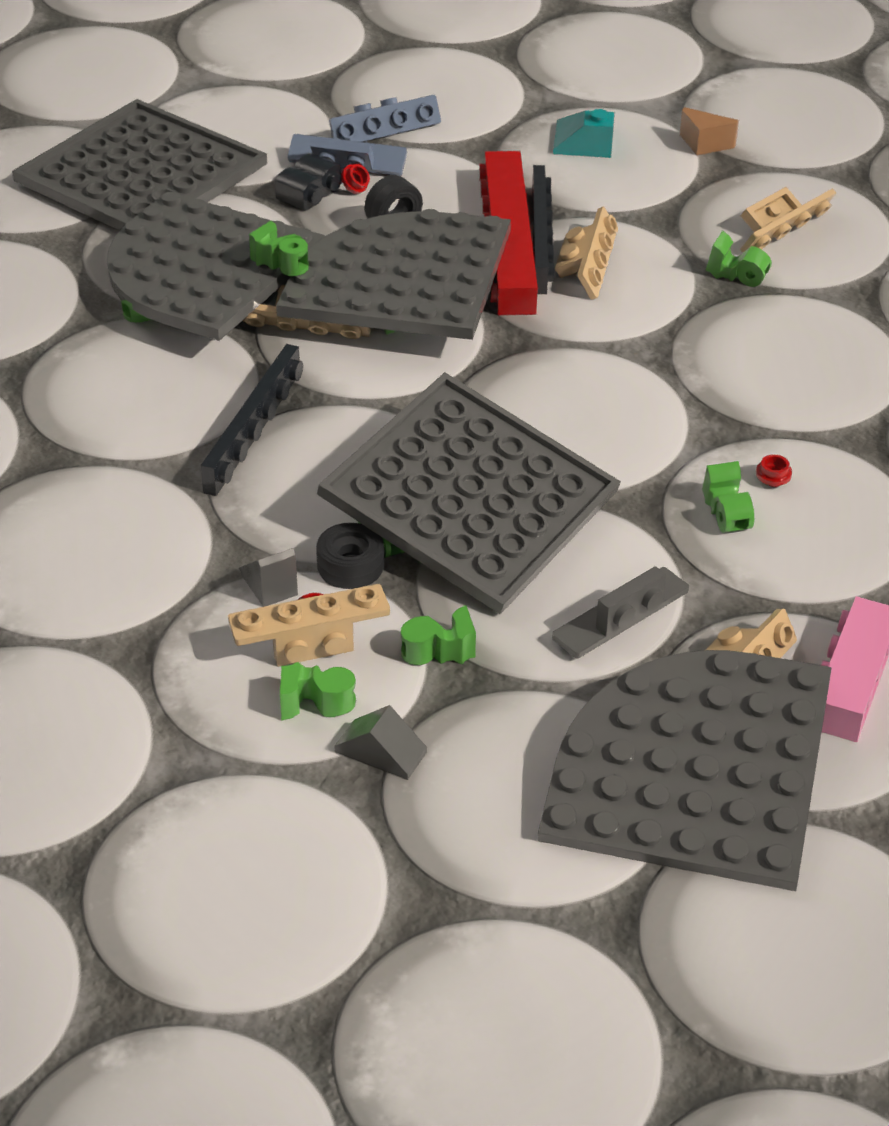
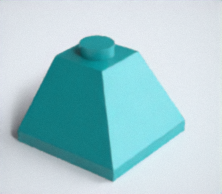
[553,109,615,158]

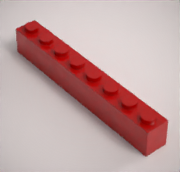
[479,151,538,315]

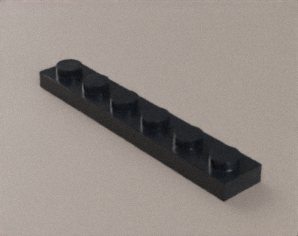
[532,165,554,294]
[200,344,303,496]

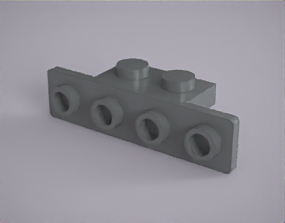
[552,566,689,659]

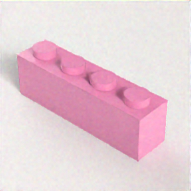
[821,596,889,742]

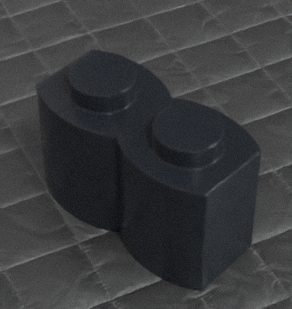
[274,153,342,210]

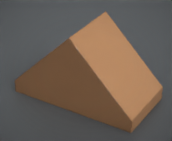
[680,107,739,155]

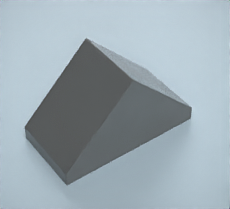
[239,548,298,607]
[334,705,427,780]

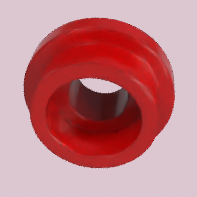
[341,164,370,194]
[756,454,792,487]

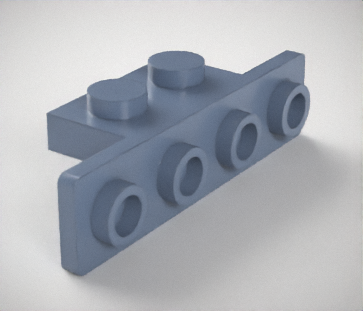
[329,95,441,142]
[287,134,407,176]

